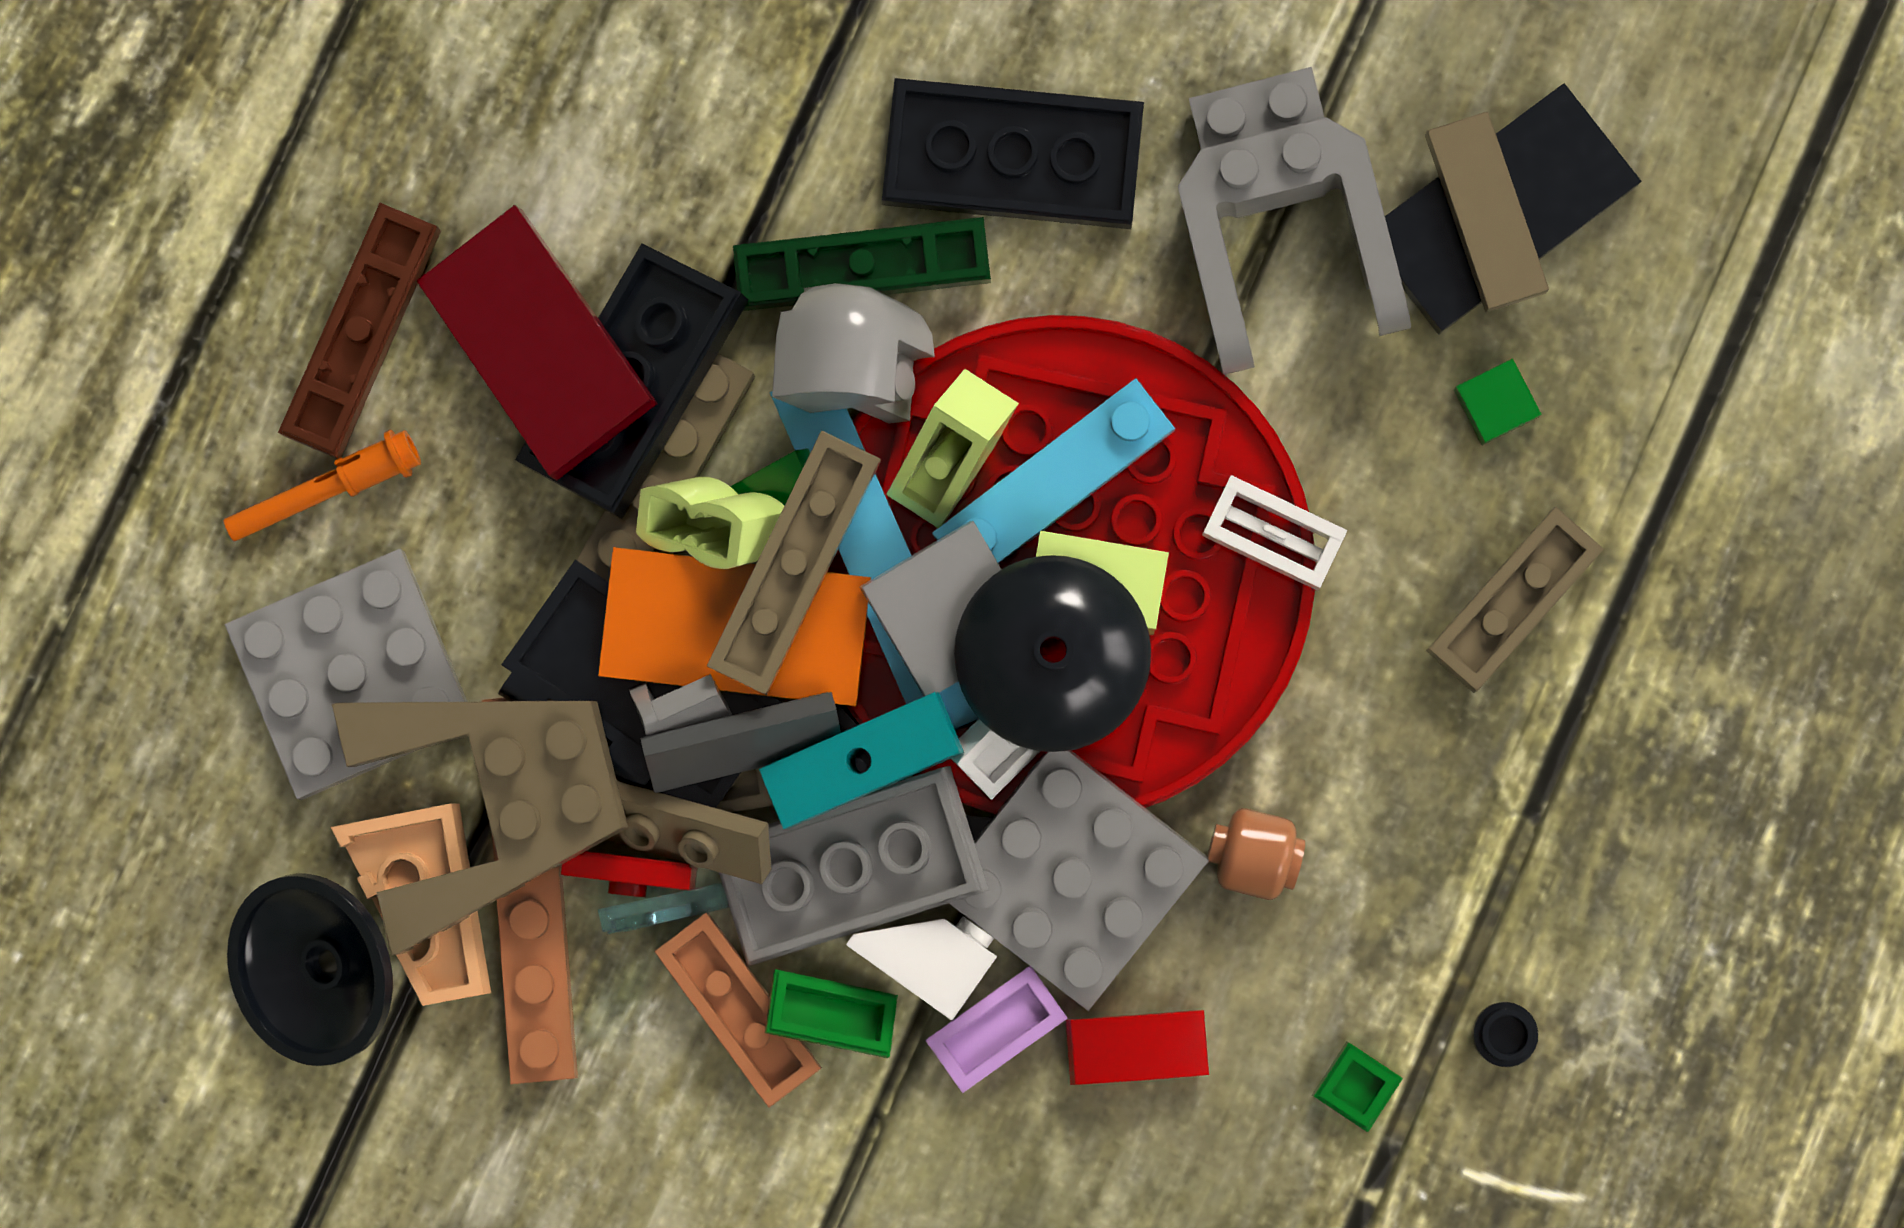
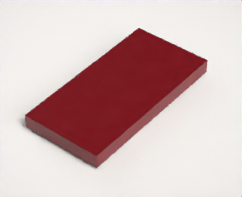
[417,205,657,480]

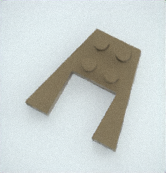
[332,701,628,955]

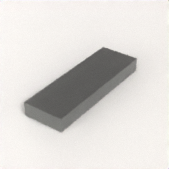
[640,692,841,793]

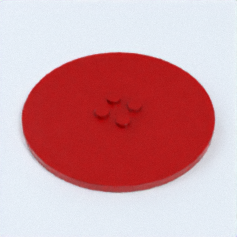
[827,315,1316,814]

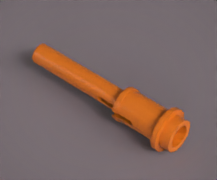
[224,429,421,541]

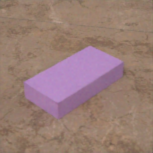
[926,966,1068,1093]

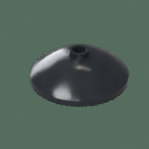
[954,555,1151,752]
[227,873,393,1066]

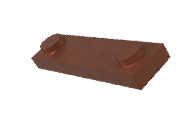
[278,203,441,459]

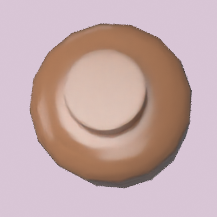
[1207,808,1306,900]

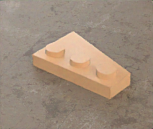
[331,803,491,1006]

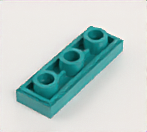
[759,692,964,829]

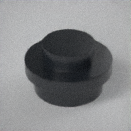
[1472,1002,1538,1067]

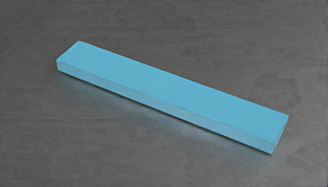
[770,391,979,731]

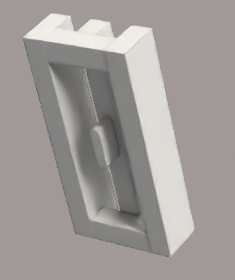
[1202,475,1347,591]

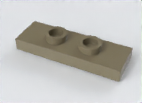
[606,781,771,884]

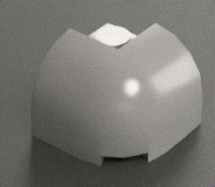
[772,283,935,424]

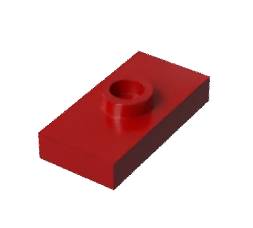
[561,851,698,898]

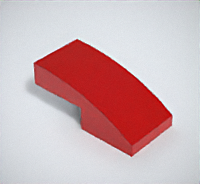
[1066,1010,1209,1085]

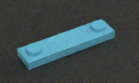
[932,378,1175,564]

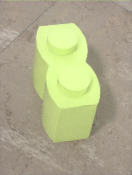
[636,477,784,569]

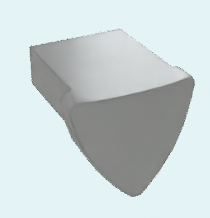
[629,674,732,736]

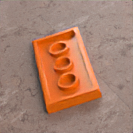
[598,547,872,706]

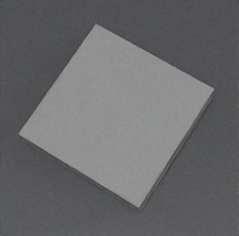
[860,521,1002,696]

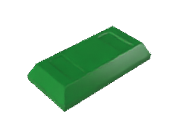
[765,969,898,1058]

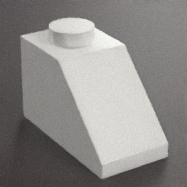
[846,916,997,1020]

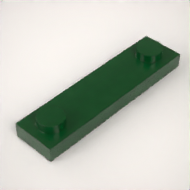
[733,217,991,311]

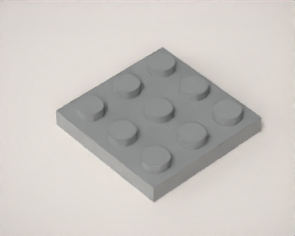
[224,549,468,800]
[949,750,1209,1011]

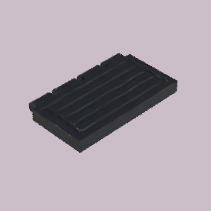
[498,559,783,808]

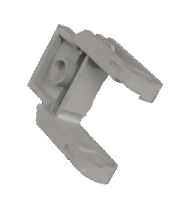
[1178,67,1411,375]

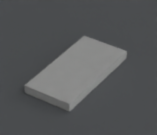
[719,766,989,967]

